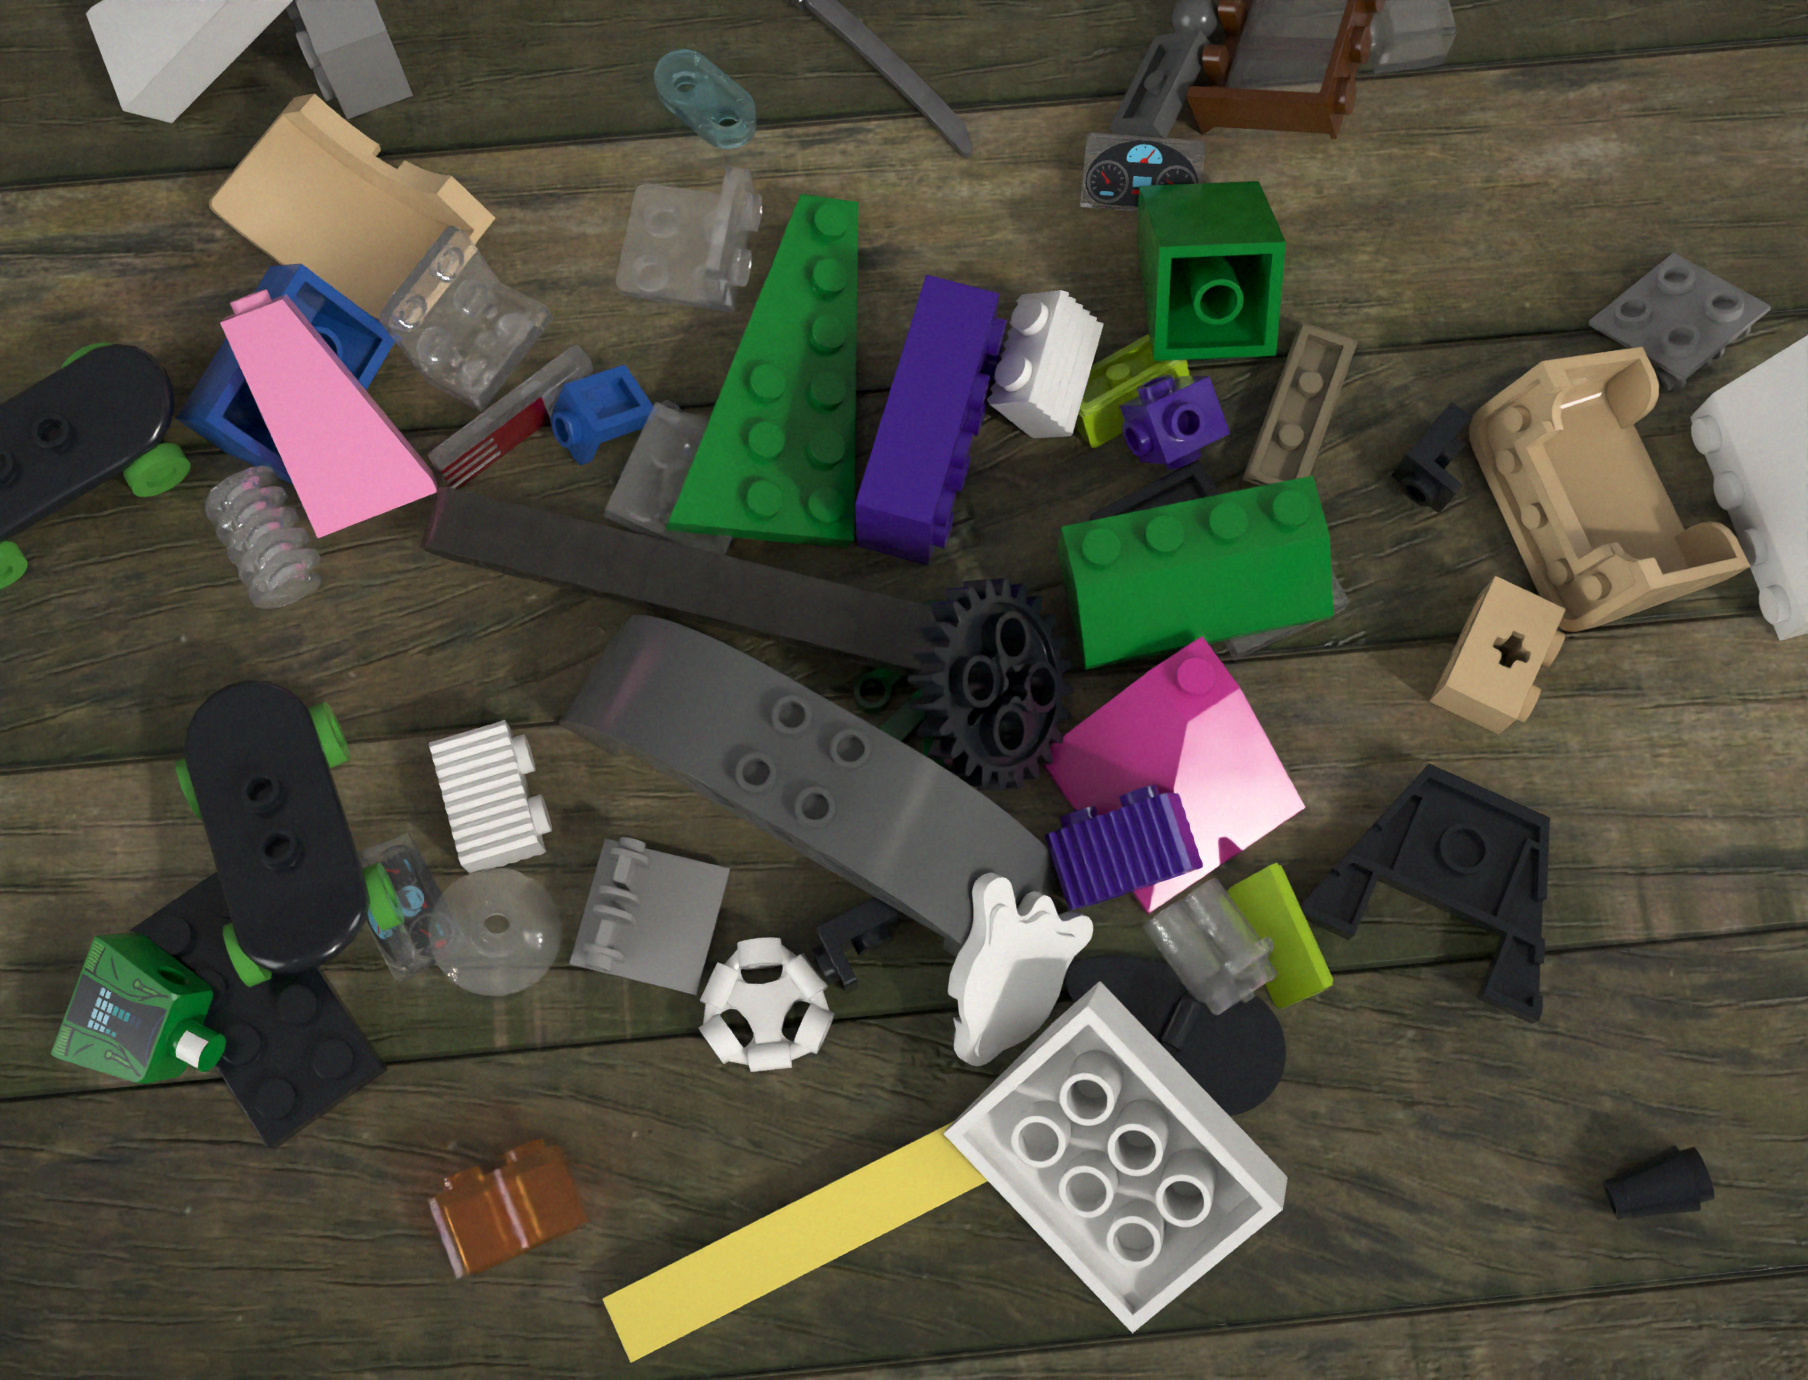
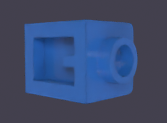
[550,364,657,466]

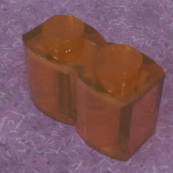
[428,1138,592,1279]

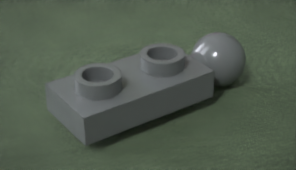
[1109,0,1219,143]

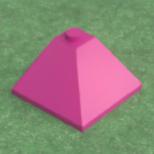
[1042,636,1305,915]

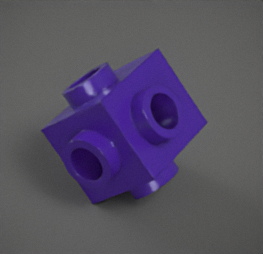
[1119,374,1230,470]

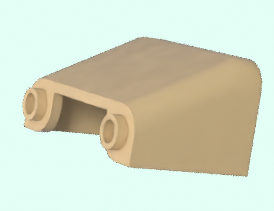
[1469,347,1750,632]

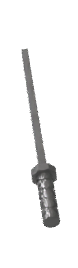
[792,0,972,159]

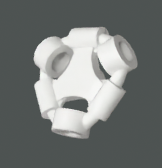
[698,937,834,1072]

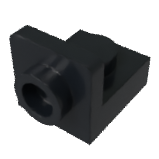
[1391,402,1471,513]
[811,897,899,994]

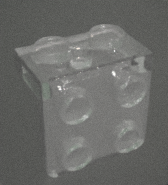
[616,166,762,313]
[380,226,554,412]

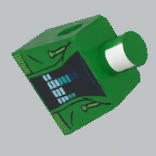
[50,931,226,1084]

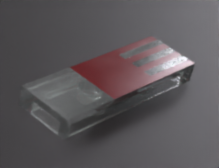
[428,344,595,493]

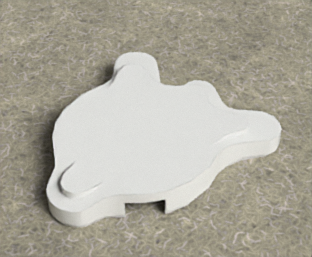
[948,873,1093,1066]

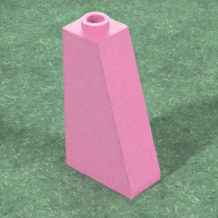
[220,289,437,538]

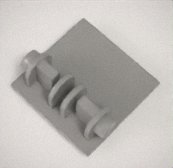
[1588,252,1771,394]
[569,837,730,996]

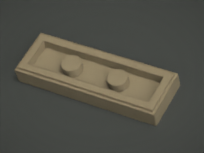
[1239,321,1358,489]

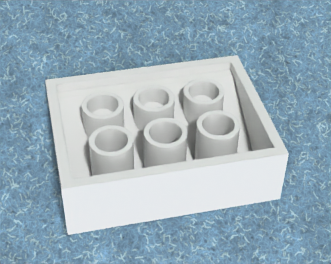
[1690,335,1808,641]
[944,981,1288,1333]

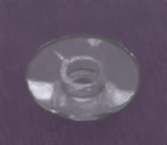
[429,868,562,996]

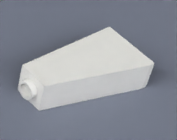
[86,0,293,123]

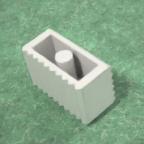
[987,290,1104,438]
[429,720,552,875]

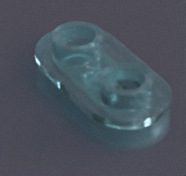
[654,49,757,149]

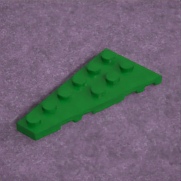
[664,194,859,548]

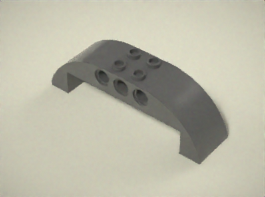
[559,615,1059,957]

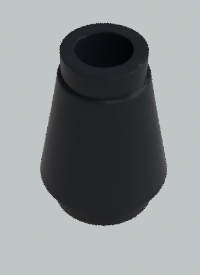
[1603,1145,1715,1220]

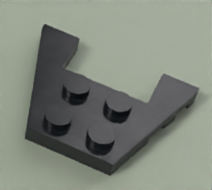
[1300,764,1550,1024]

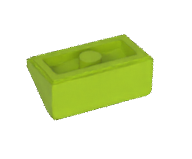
[1075,334,1190,448]
[1226,863,1334,1009]

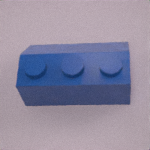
[176,263,398,484]

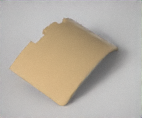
[209,93,496,330]

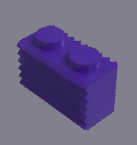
[1044,785,1203,911]

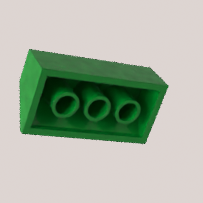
[1056,475,1334,670]

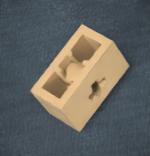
[1429,576,1566,735]

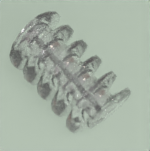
[205,465,322,610]

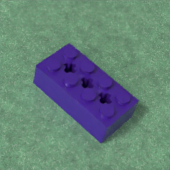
[855,274,1007,566]

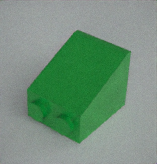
[1137,181,1286,361]

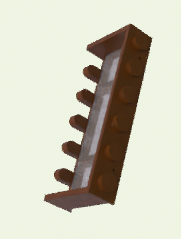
[1186,0,1385,139]

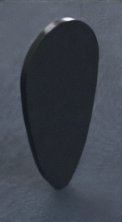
[1064,956,1286,1116]

